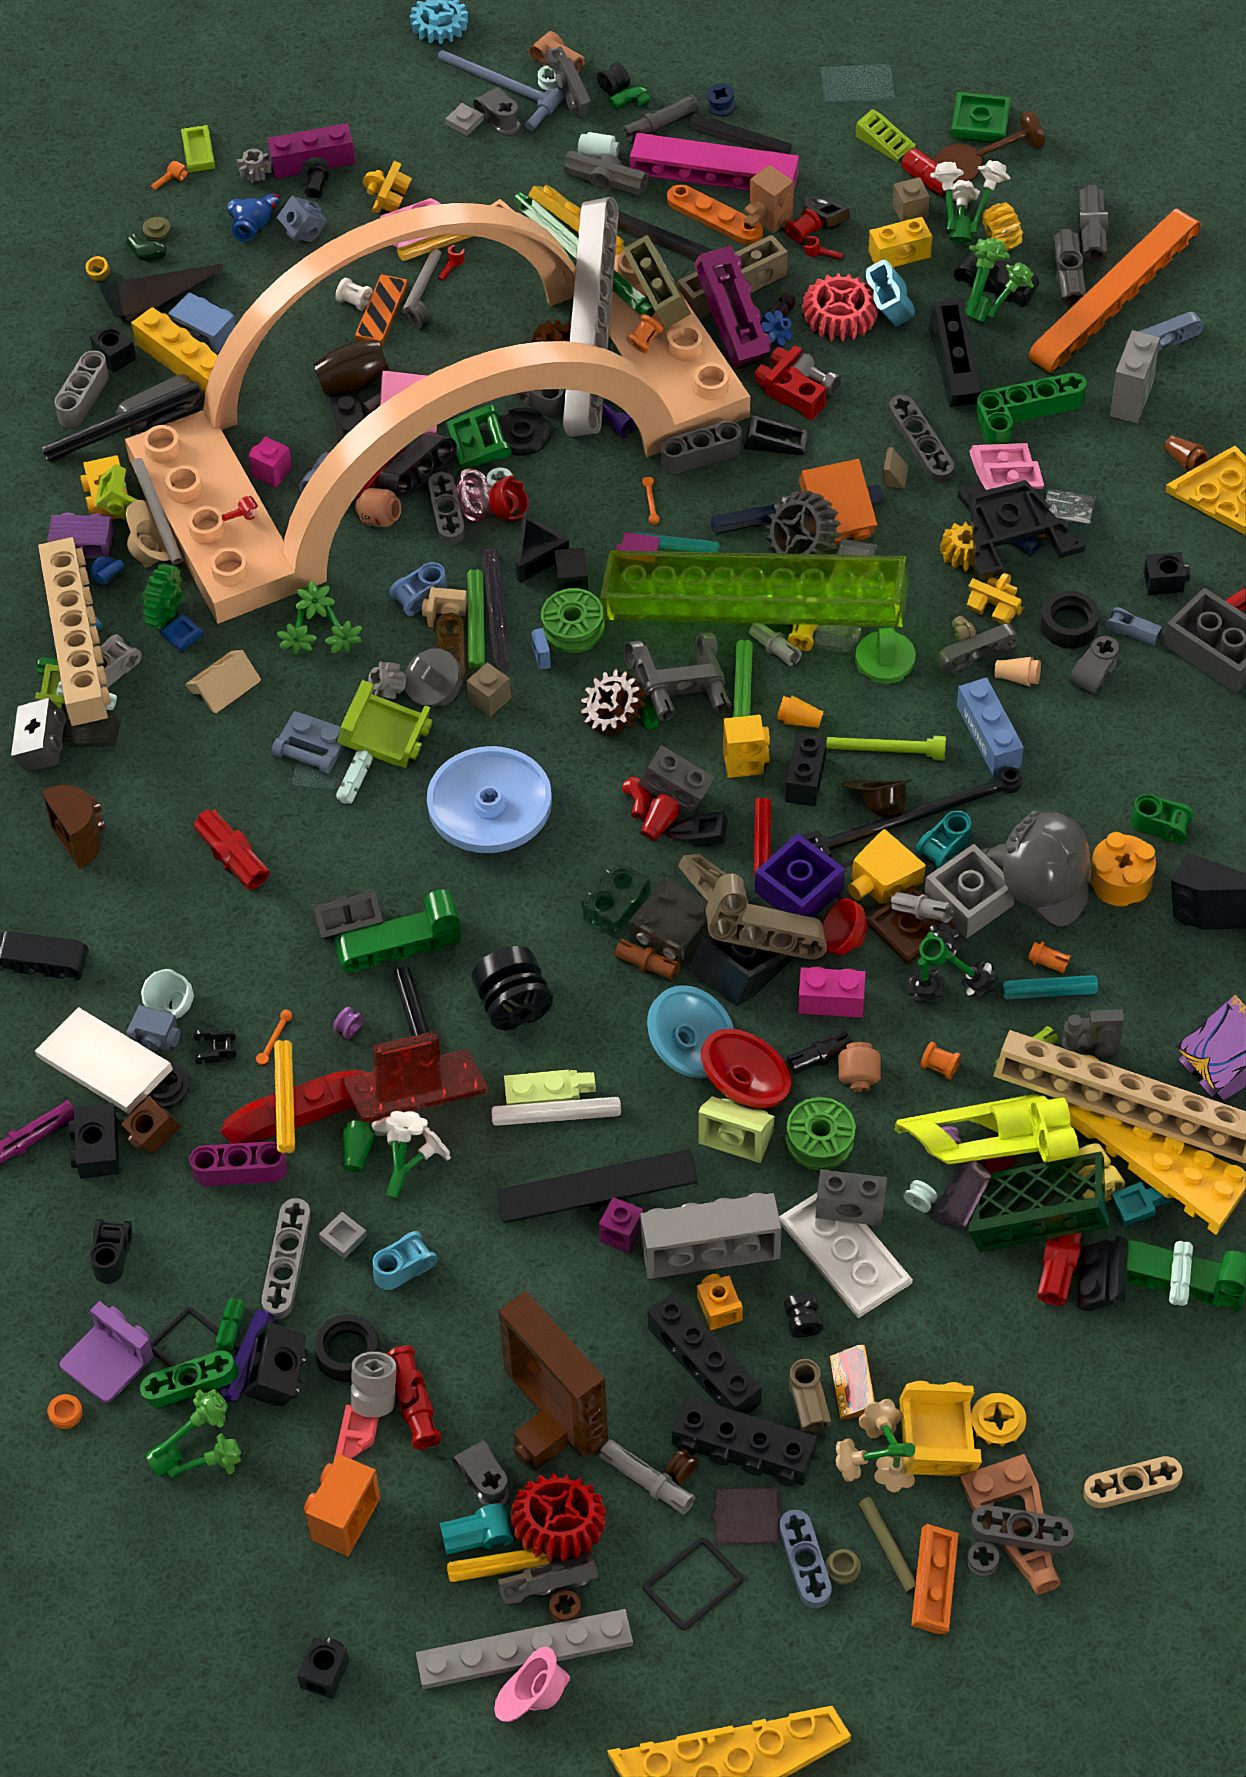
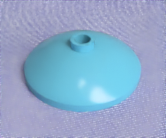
[647,985,734,1078]

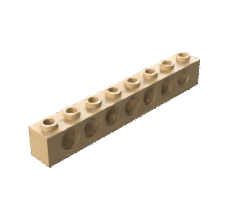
[38,537,111,726]
[993,1030,1246,1164]

